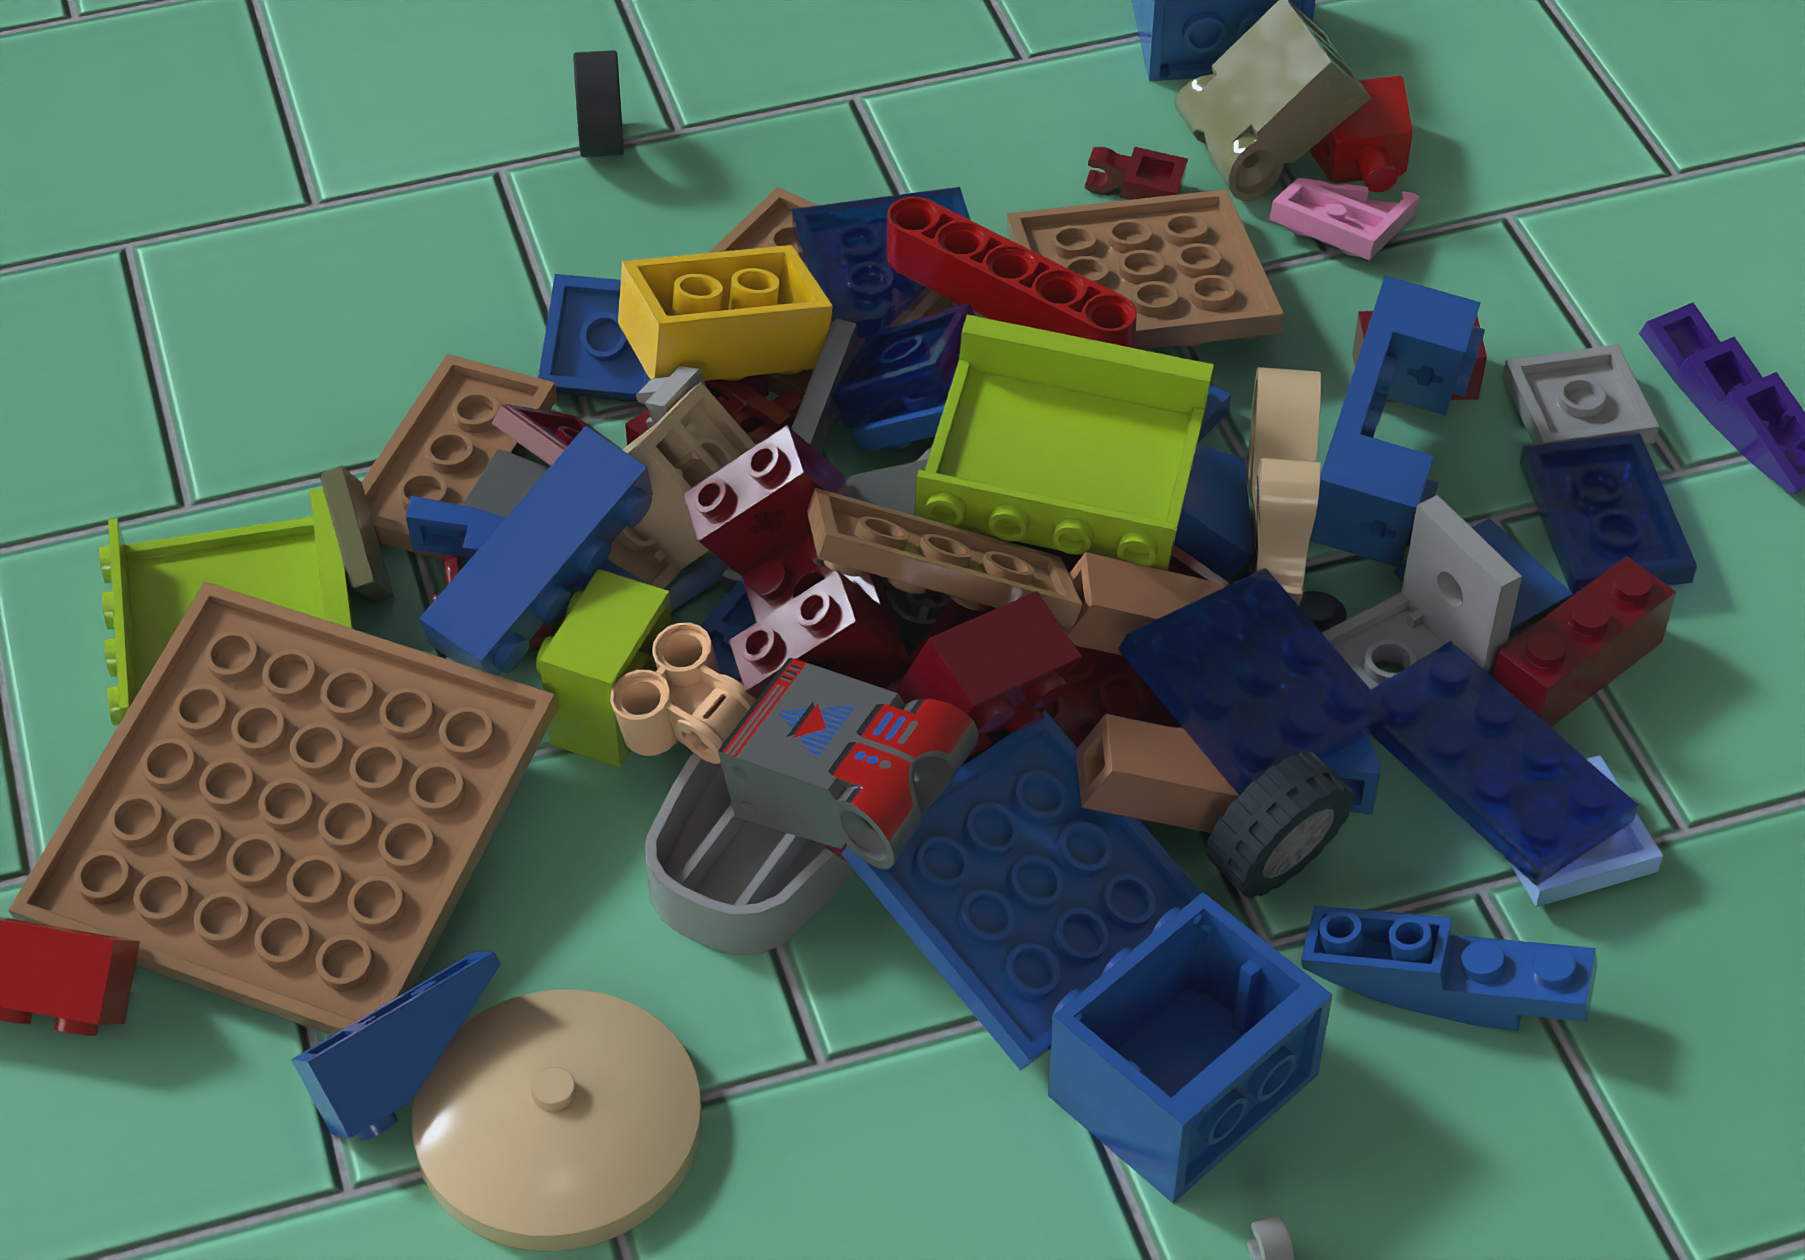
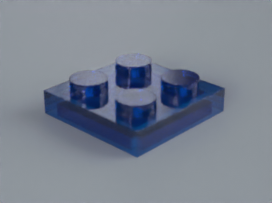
[831,303,976,416]

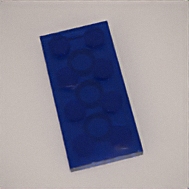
[1353,641,1638,886]

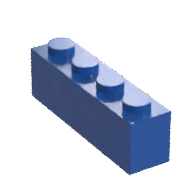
[419,426,653,676]

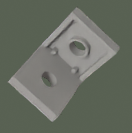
[1302,495,1522,744]

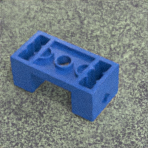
[1310,275,1485,567]

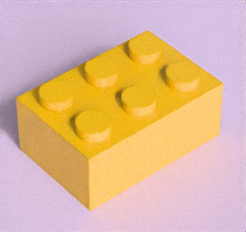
[618,245,833,381]

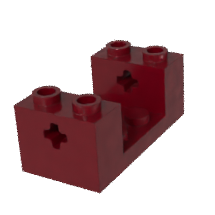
[683,425,912,700]

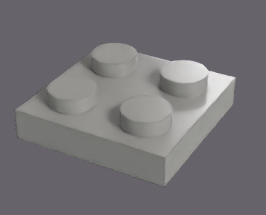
[1502,344,1659,460]

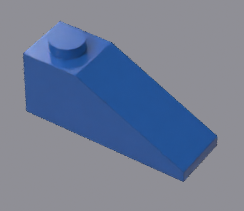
[291,952,501,1142]

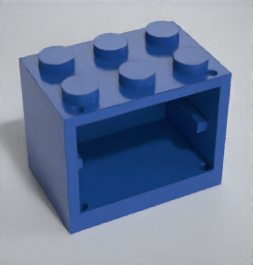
[1048,892,1333,1203]

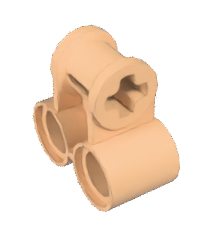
[610,623,756,764]

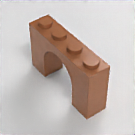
[1062,552,1259,833]

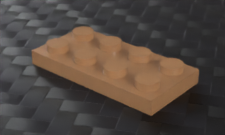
[362,354,557,561]
[807,488,1082,629]

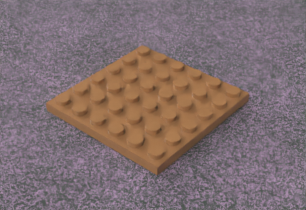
[8,582,559,1036]

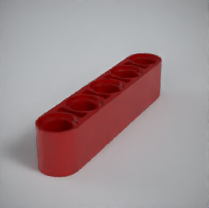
[887,197,1137,348]

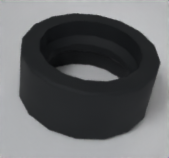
[573,50,624,157]

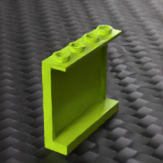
[913,315,1214,571]
[99,488,355,726]

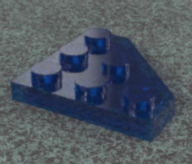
[792,187,971,338]

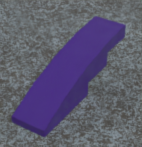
[1639,302,1805,495]

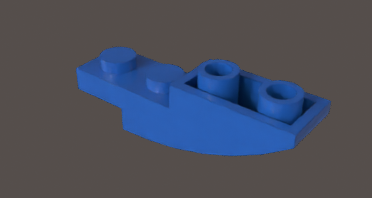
[1301,905,1597,1031]

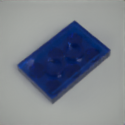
[1520,433,1697,596]

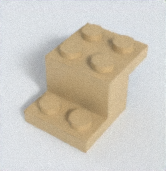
[607,382,756,589]

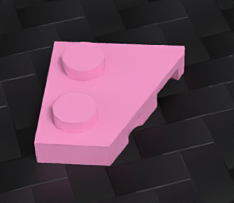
[1269,178,1420,261]

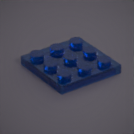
[1118,568,1391,796]

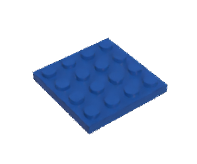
[841,711,1202,1071]

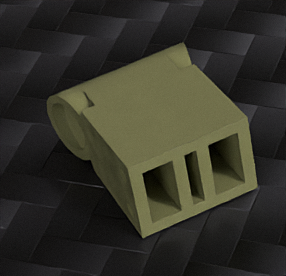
[1175,0,1371,201]

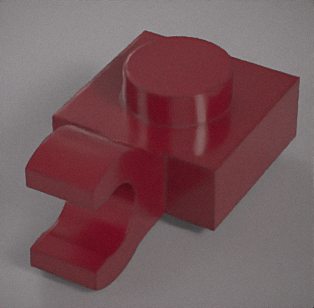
[1085,147,1188,200]

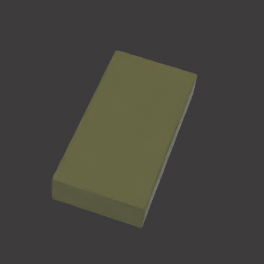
[320,466,394,603]

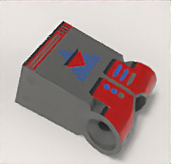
[718,657,979,869]

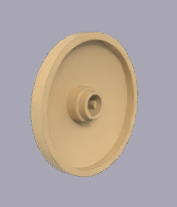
[412,989,702,1251]

